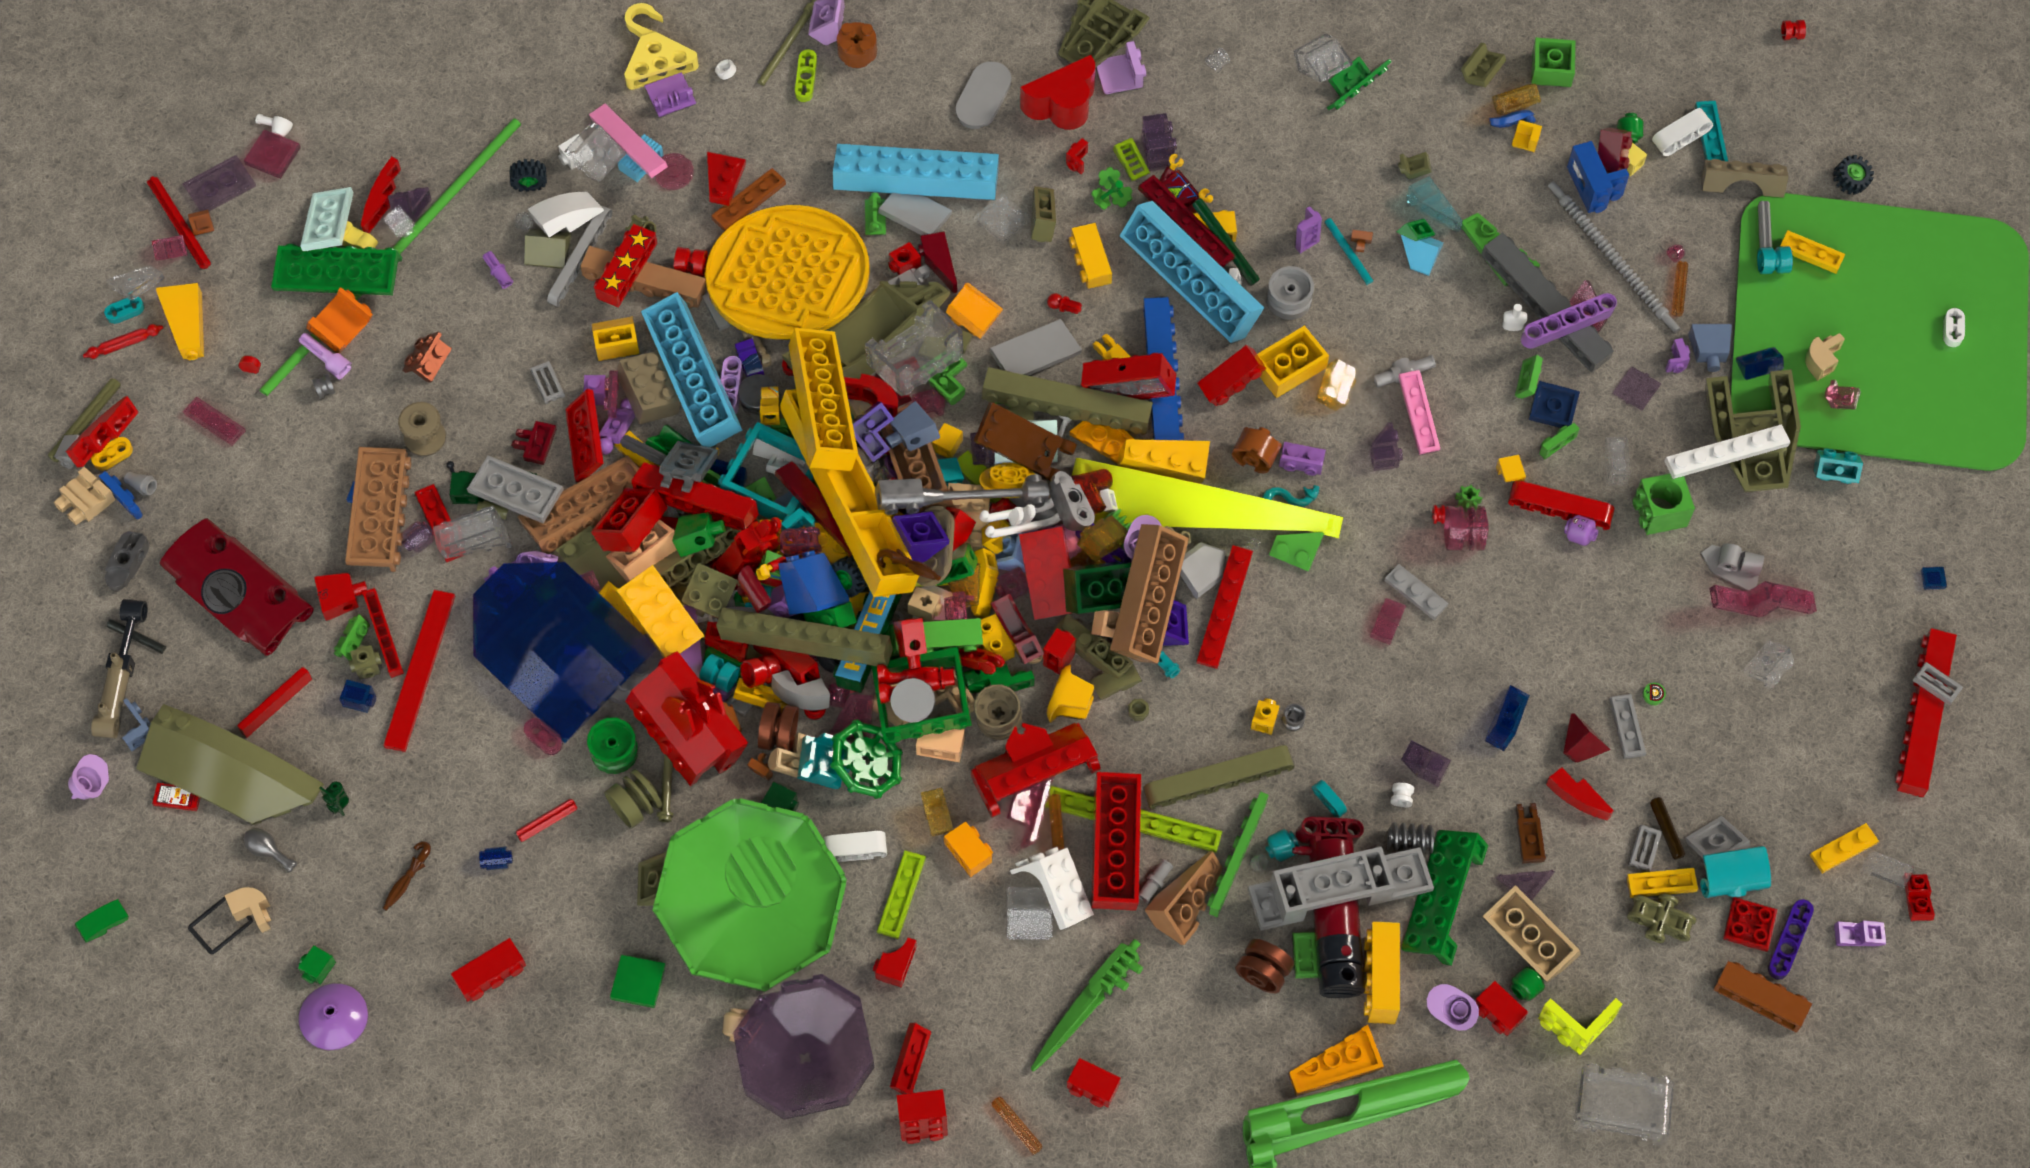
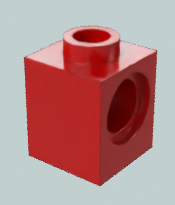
[888,242,921,275]

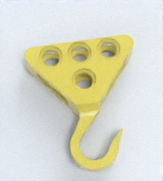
[624,3,699,90]

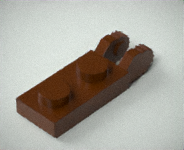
[1516,803,1546,864]

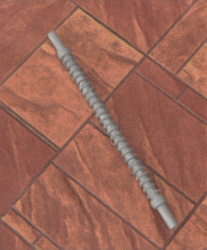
[1548,181,1681,334]

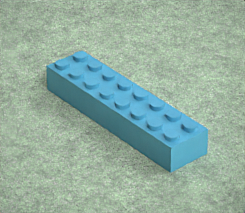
[833,144,999,200]
[1120,201,1264,343]
[641,292,743,448]

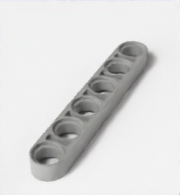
[547,206,612,307]

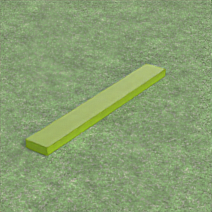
[1045,786,1222,853]

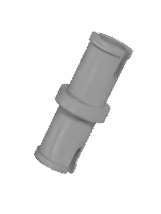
[1139,859,1173,904]

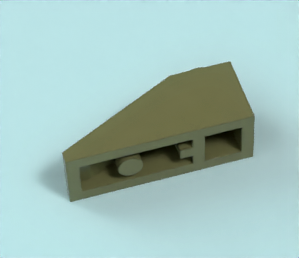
[1031,186,1056,242]

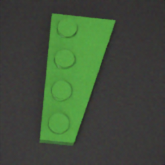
[1460,213,1540,286]

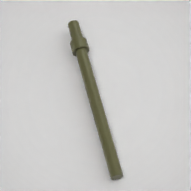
[757,0,817,86]

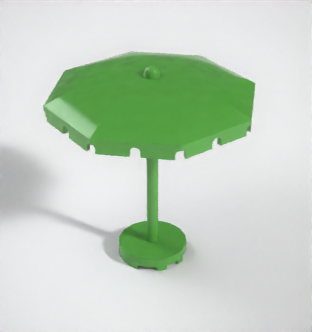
[652,798,847,992]

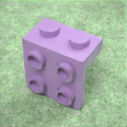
[1096,41,1146,94]

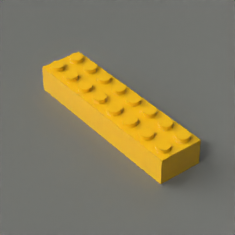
[788,328,858,471]

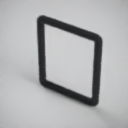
[188,896,253,954]

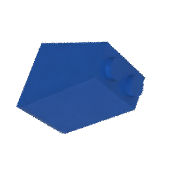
[779,550,850,615]

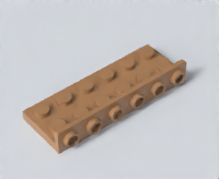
[345,447,411,572]
[517,455,639,554]

